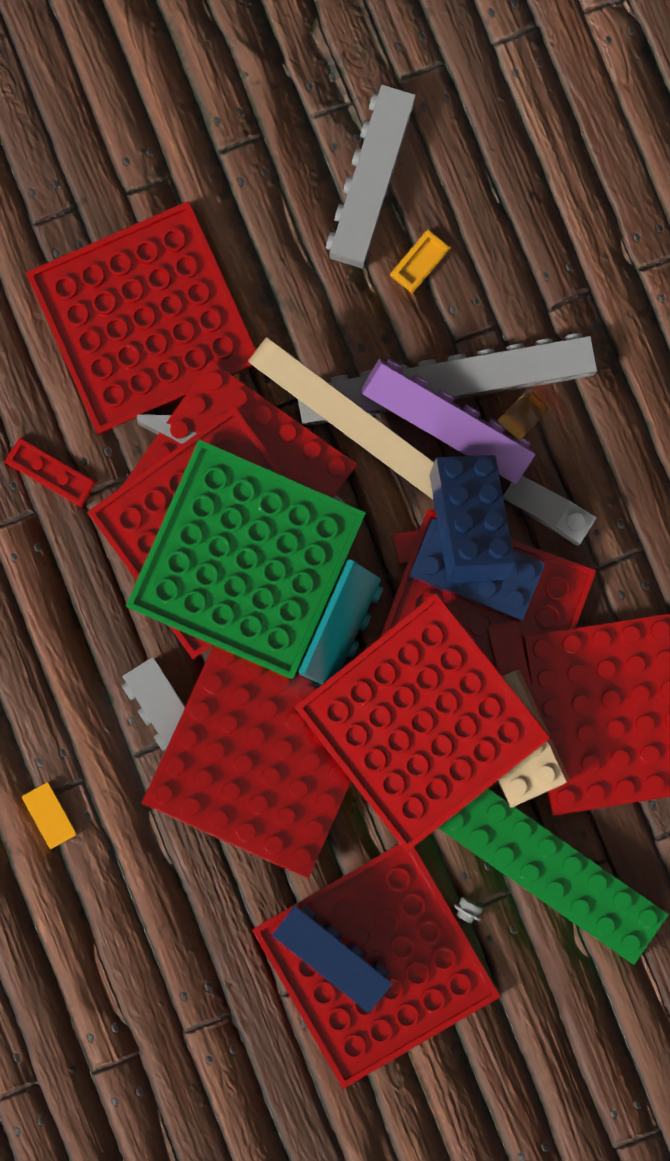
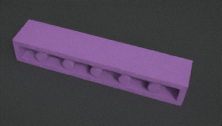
[361,359,535,484]

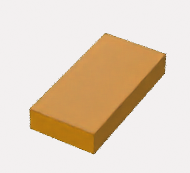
[390,229,451,294]
[22,782,78,850]

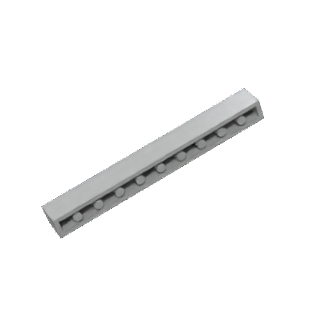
[298,333,597,427]

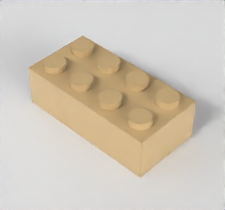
[499,670,571,808]

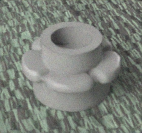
[454,897,483,923]

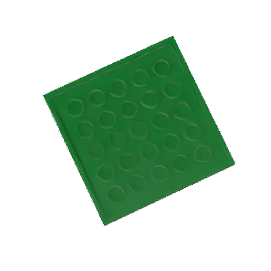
[125,440,366,680]

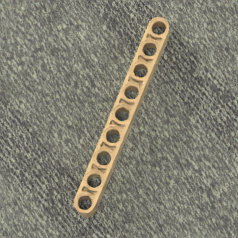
[248,337,434,500]

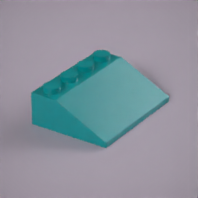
[299,559,384,685]

